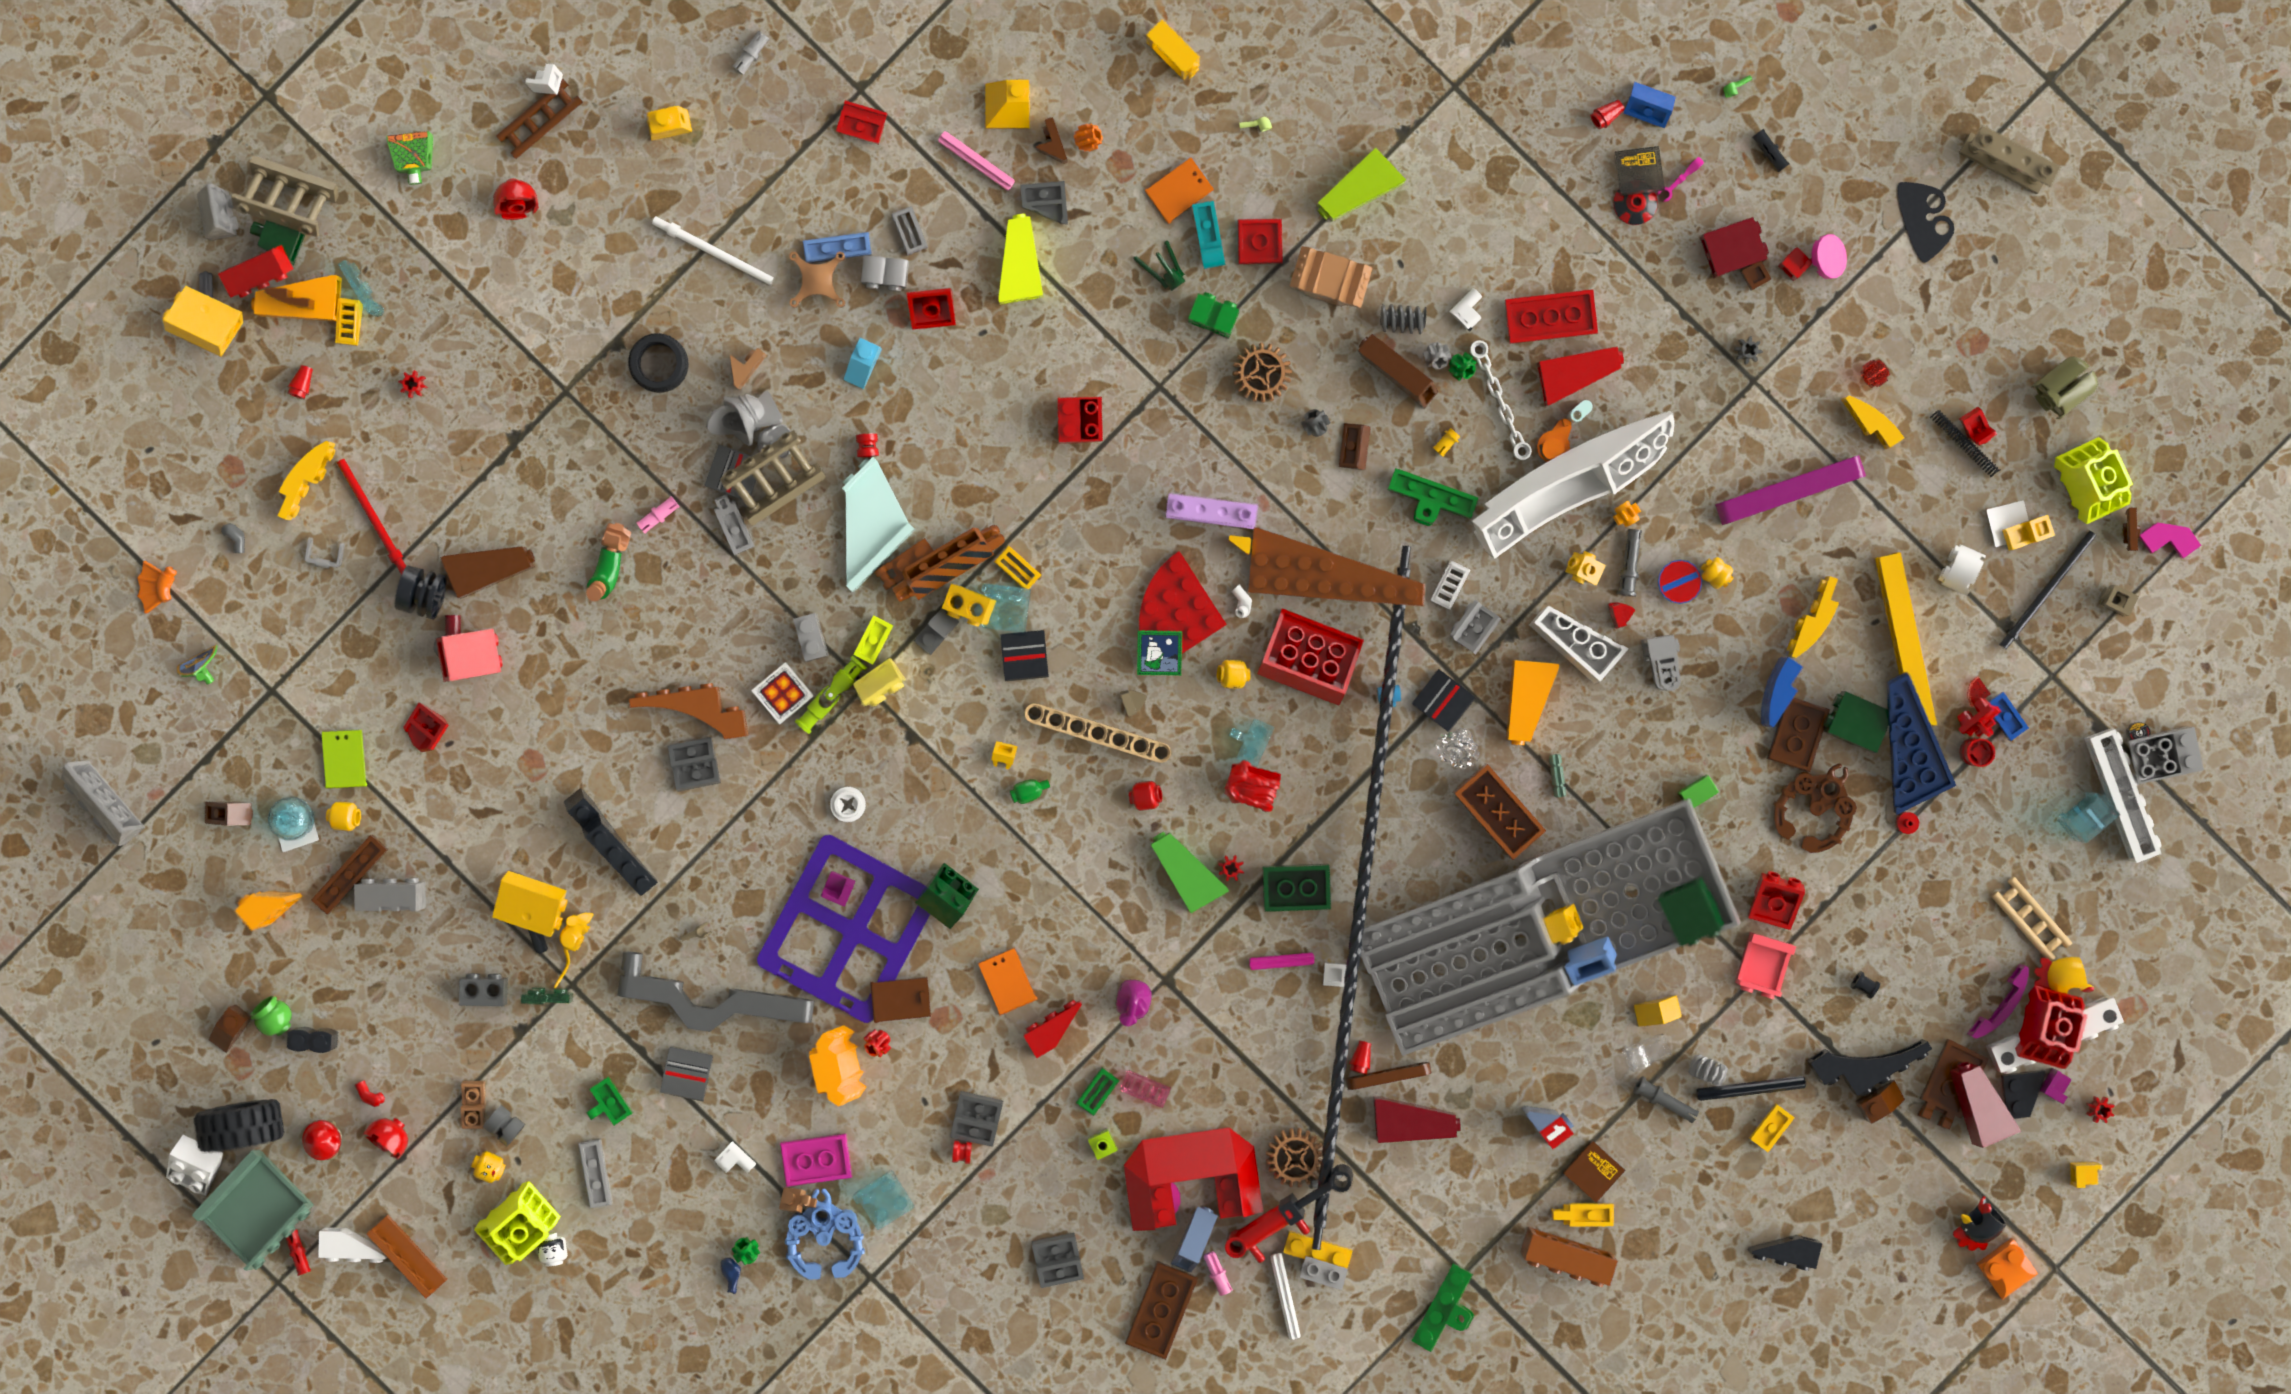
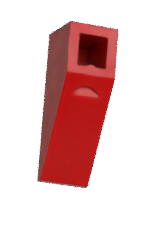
[1023,1000,1082,1058]

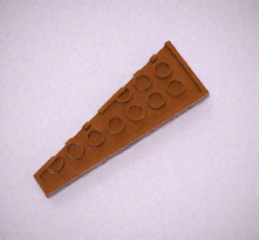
[1248,527,1426,606]

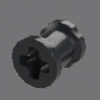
[1850,971,1880,999]

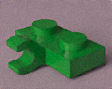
[587,1076,633,1126]

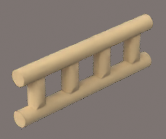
[1991,877,2072,961]

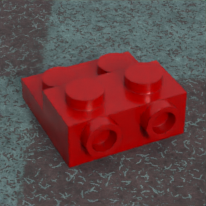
[1748,871,1805,930]

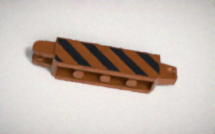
[892,525,1005,602]

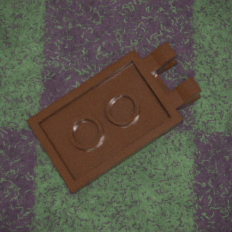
[1917,1039,1989,1130]

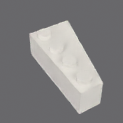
[1529,606,1629,684]

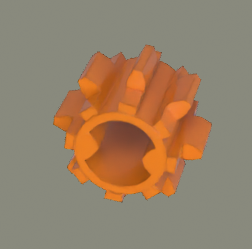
[1074,123,1103,152]

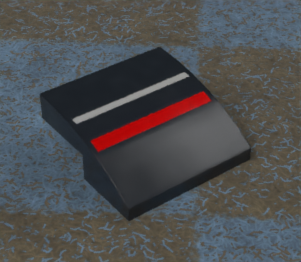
[1000,630,1049,682]
[1411,669,1476,733]

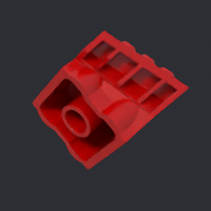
[2015,985,2088,1069]

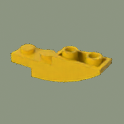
[277,441,335,520]
[1787,576,1839,658]

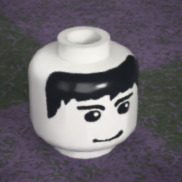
[537,1232,567,1266]

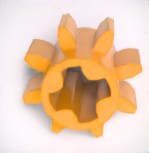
[1613,501,1641,528]

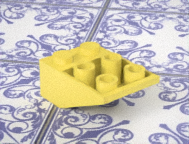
[853,658,906,707]

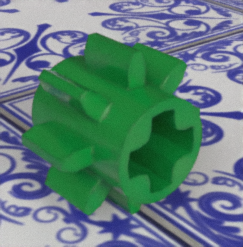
[1448,352,1476,381]
[731,1237,761,1265]

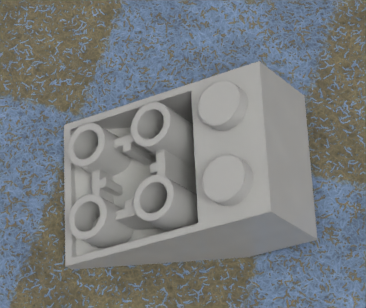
[197,183,239,241]
[2128,726,2204,784]

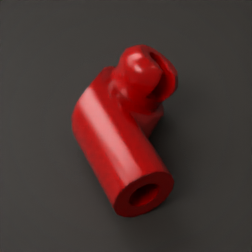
[355,1080,385,1107]

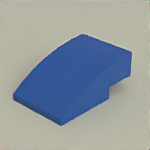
[1761,657,1803,727]

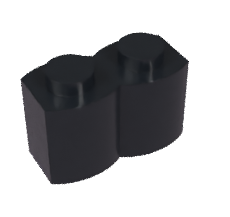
[287,1027,338,1053]

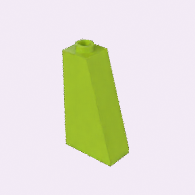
[1317,148,1406,221]

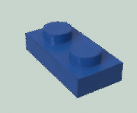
[1988,692,2029,741]

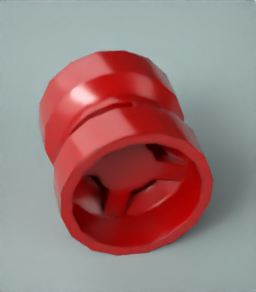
[856,433,879,458]

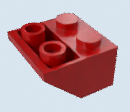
[1058,397,1103,444]

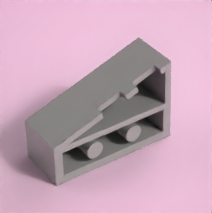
[354,878,426,911]

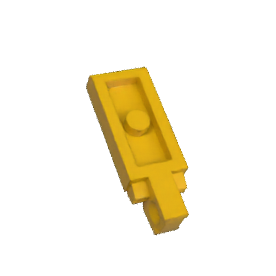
[1552,1203,1614,1227]

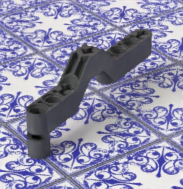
[617,951,815,1032]

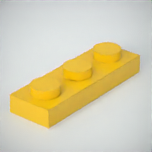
[1283,1230,1353,1268]

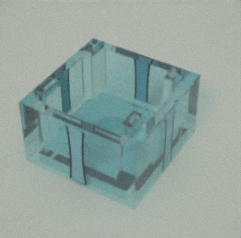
[2057,792,2121,843]

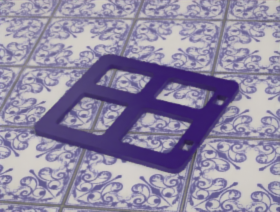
[757,835,930,1023]

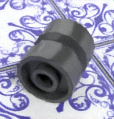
[483,1105,525,1147]

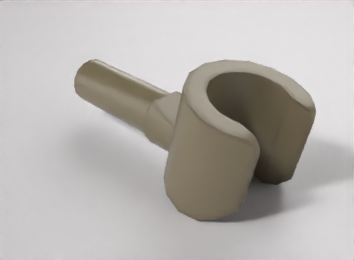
[680,922,712,941]

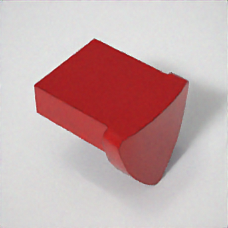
[1608,602,1635,629]

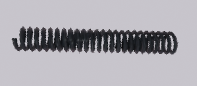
[1930,410,2001,477]

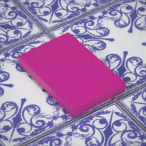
[780,1133,852,1187]

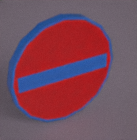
[1658,560,1702,604]

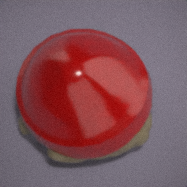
[302,1120,342,1161]

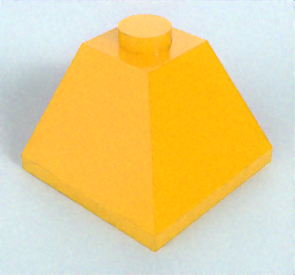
[985,80,1030,129]

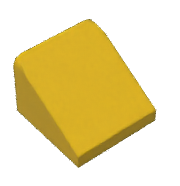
[1228,535,1251,555]

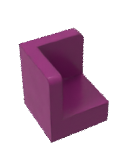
[821,871,856,907]
[2040,1068,2071,1105]

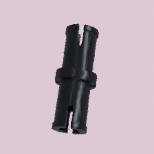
[1752,128,1790,172]

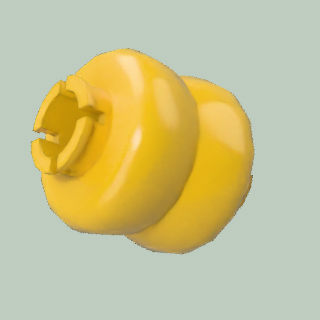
[1700,557,1734,589]

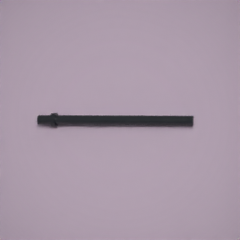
[1999,530,2097,650]

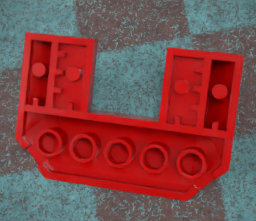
[1124,1127,1263,1231]

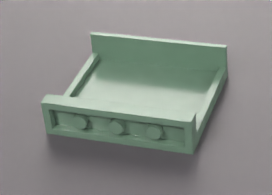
[192,1150,314,1271]

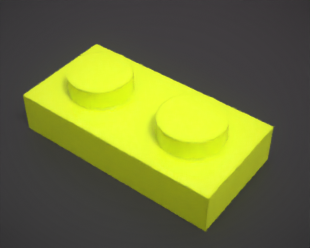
[853,615,894,665]

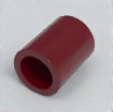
[445,615,461,635]

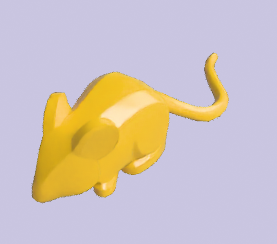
[554,912,594,988]

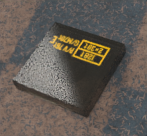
[1614,146,1665,196]

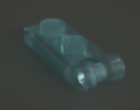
[338,260,384,317]

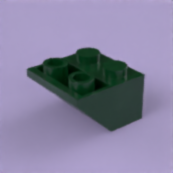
[915,863,979,929]

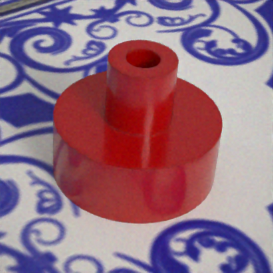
[1895,812,1919,834]

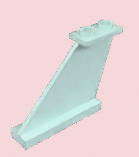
[842,457,916,592]

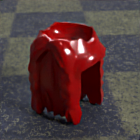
[1224,760,1281,812]

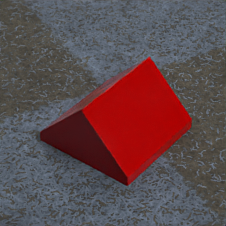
[906,288,956,330]

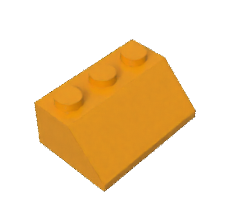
[234,891,303,931]

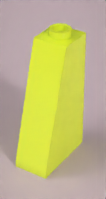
[999,214,1044,305]

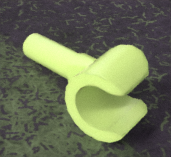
[1239,117,1272,132]

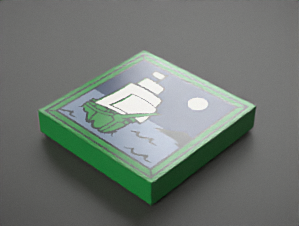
[1137,631,1182,676]

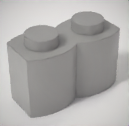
[861,256,909,292]

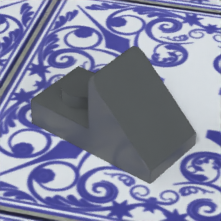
[914,609,959,655]

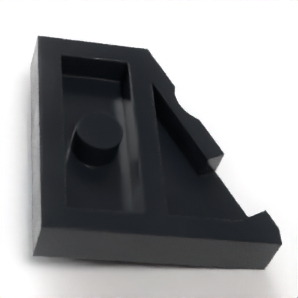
[2001,1070,2046,1119]

